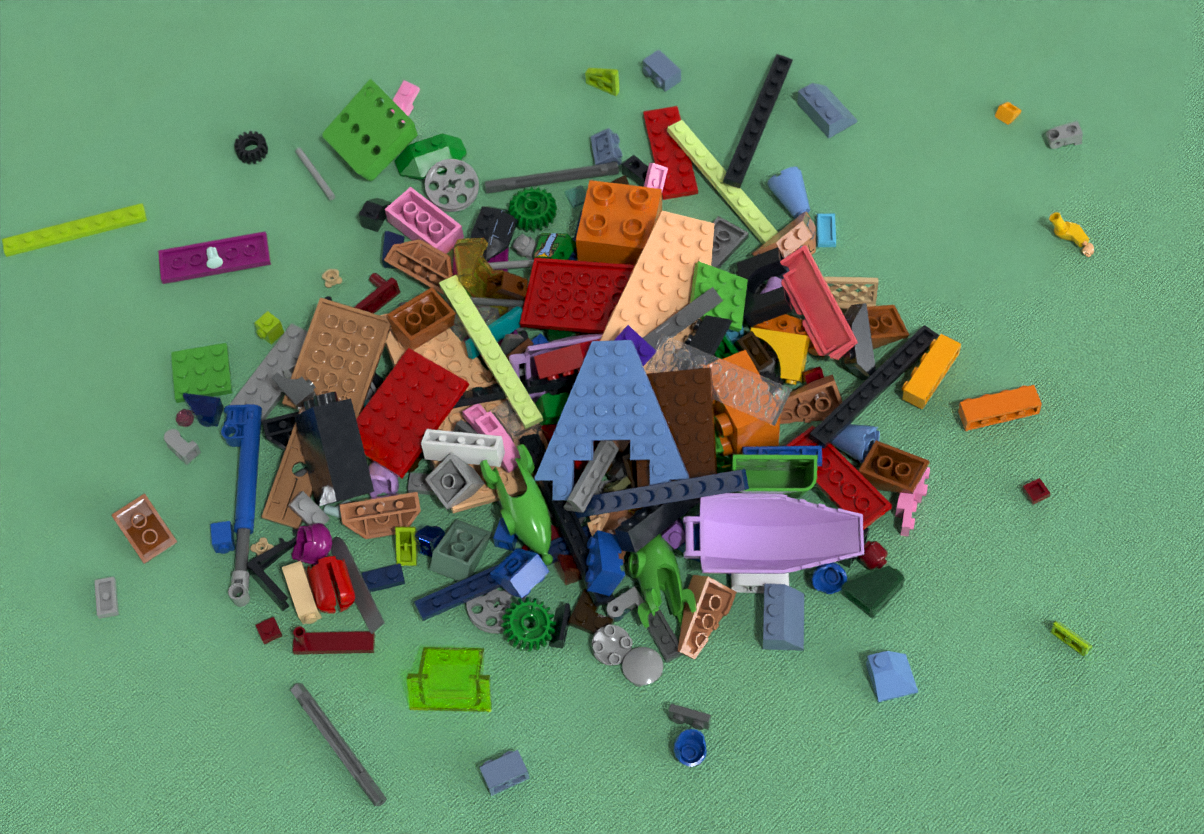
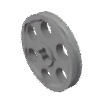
[425,159,479,212]
[466,589,526,634]

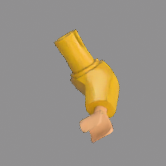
[1049,212,1094,257]

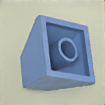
[866,651,918,702]

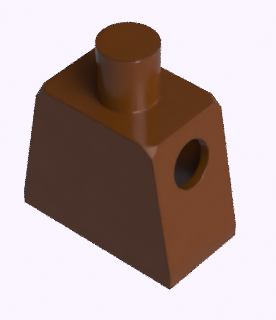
[485,271,528,300]

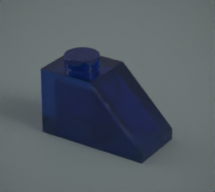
[183,393,224,427]
[415,525,445,558]

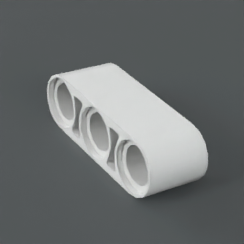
[731,573,789,593]

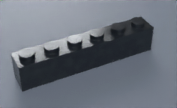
[614,498,700,553]

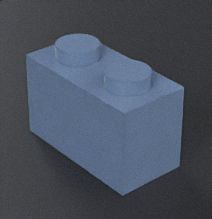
[642,50,681,92]
[479,750,529,796]

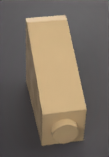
[282,561,322,625]

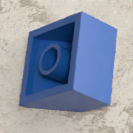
[489,548,550,598]

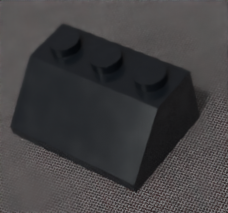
[674,315,732,370]

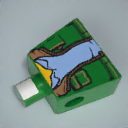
[534,233,576,260]

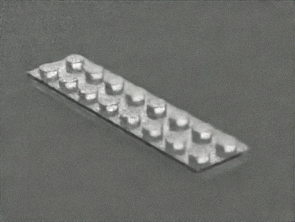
[646,334,792,426]

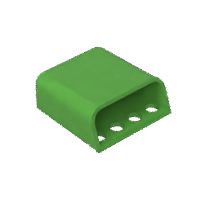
[322,78,418,182]
[730,455,817,498]

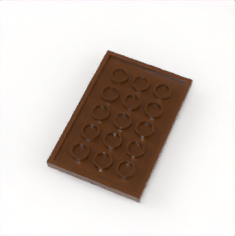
[636,368,717,487]

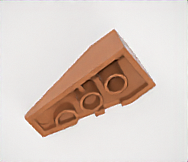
[775,374,843,424]
[678,575,737,659]

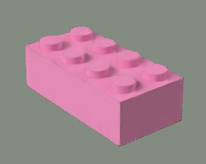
[385,187,464,254]

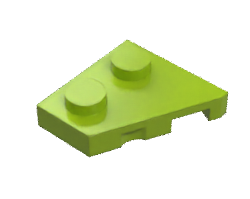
[585,68,620,96]

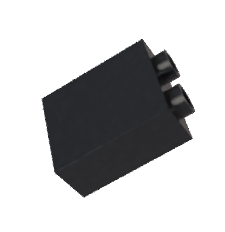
[294,391,374,507]

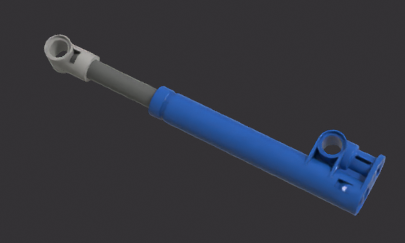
[221,404,262,607]

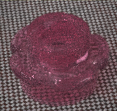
[176,409,194,427]

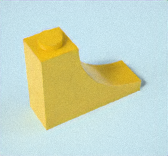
[750,327,810,385]

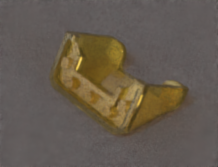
[453,238,509,318]

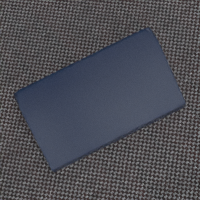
[382,231,405,268]

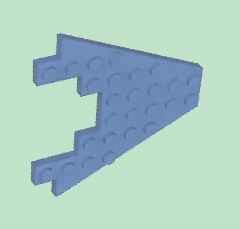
[535,340,690,501]

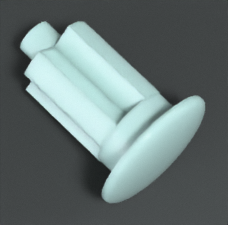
[207,247,223,269]

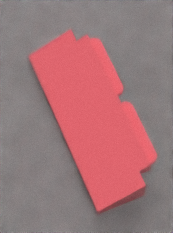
[780,245,858,360]

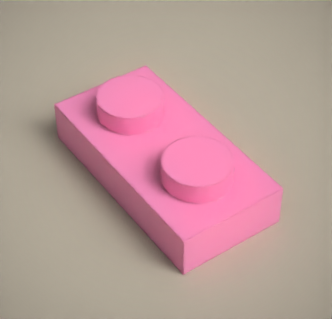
[644,163,668,191]

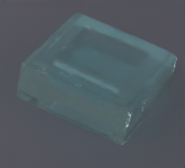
[565,185,586,208]

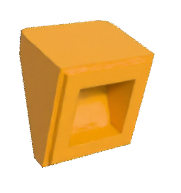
[995,102,1022,125]

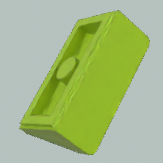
[1051,621,1092,656]

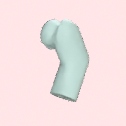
[324,500,351,518]

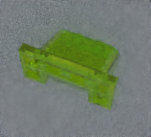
[407,647,492,712]

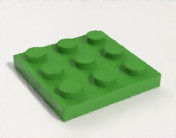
[690,261,748,332]
[171,343,233,403]

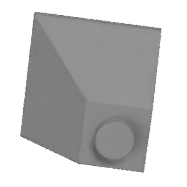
[425,453,485,509]

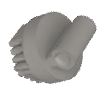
[513,234,537,260]

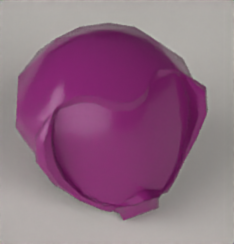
[291,523,332,565]

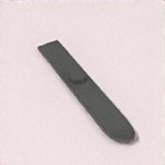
[643,287,723,350]
[331,536,385,634]

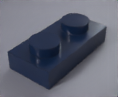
[362,563,405,592]

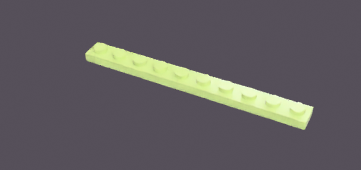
[667,120,778,244]
[439,275,543,429]

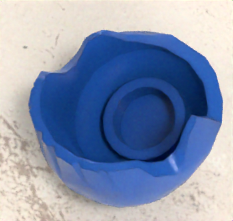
[812,562,847,594]
[674,729,707,767]

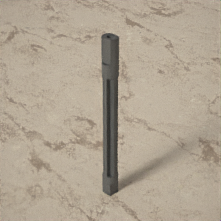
[485,161,619,194]
[290,683,387,806]

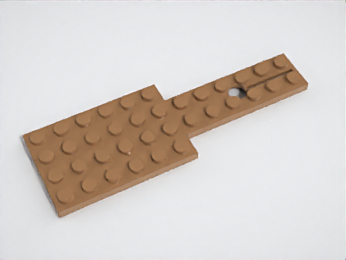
[261,298,391,530]

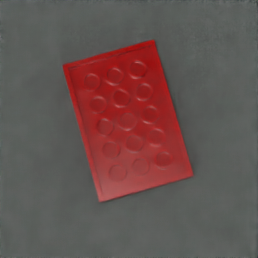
[520,258,635,334]
[356,348,470,479]

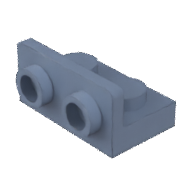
[591,128,623,165]

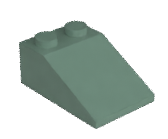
[430,519,492,581]

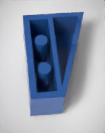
[585,530,625,596]

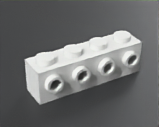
[421,429,505,467]

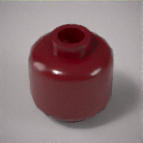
[858,540,888,570]

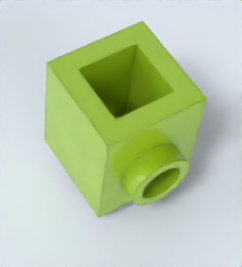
[255,311,284,345]

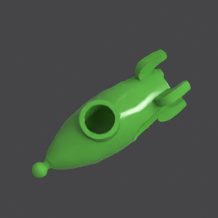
[480,444,553,565]
[628,534,697,628]

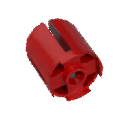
[307,556,355,614]

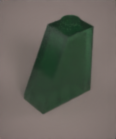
[841,565,905,618]

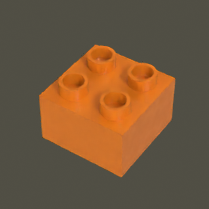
[576,180,662,265]
[703,350,781,458]

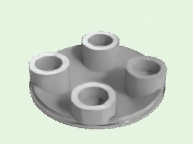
[592,624,632,666]
[622,647,663,687]

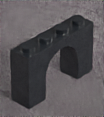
[736,247,792,327]

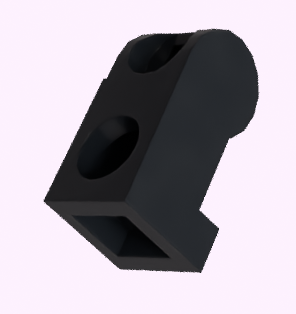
[622,155,648,187]

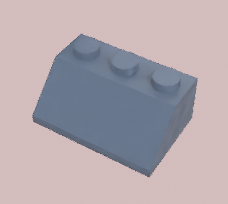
[797,83,857,139]
[763,584,804,651]

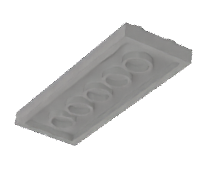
[230,323,308,425]

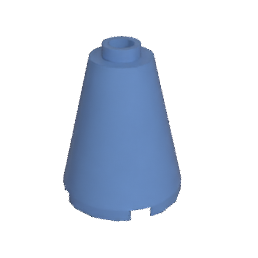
[767,167,810,218]
[831,424,880,463]

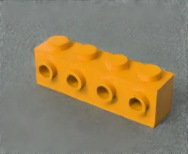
[902,334,961,410]

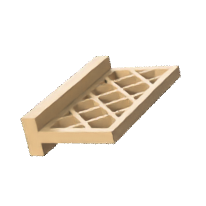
[824,277,878,313]

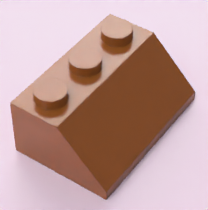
[387,287,456,350]

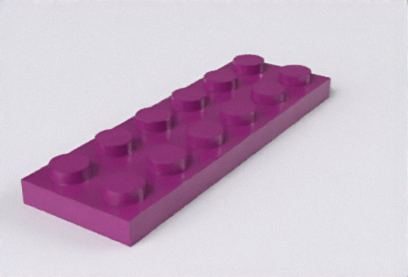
[158,231,271,284]

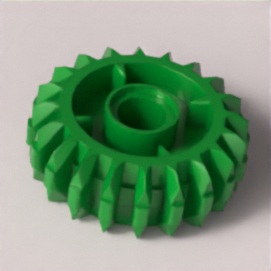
[508,186,557,232]
[501,597,556,652]

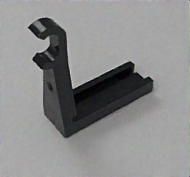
[247,529,298,611]

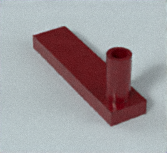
[353,273,401,314]
[293,626,375,655]

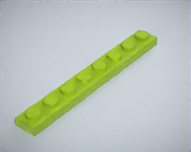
[2,203,147,257]

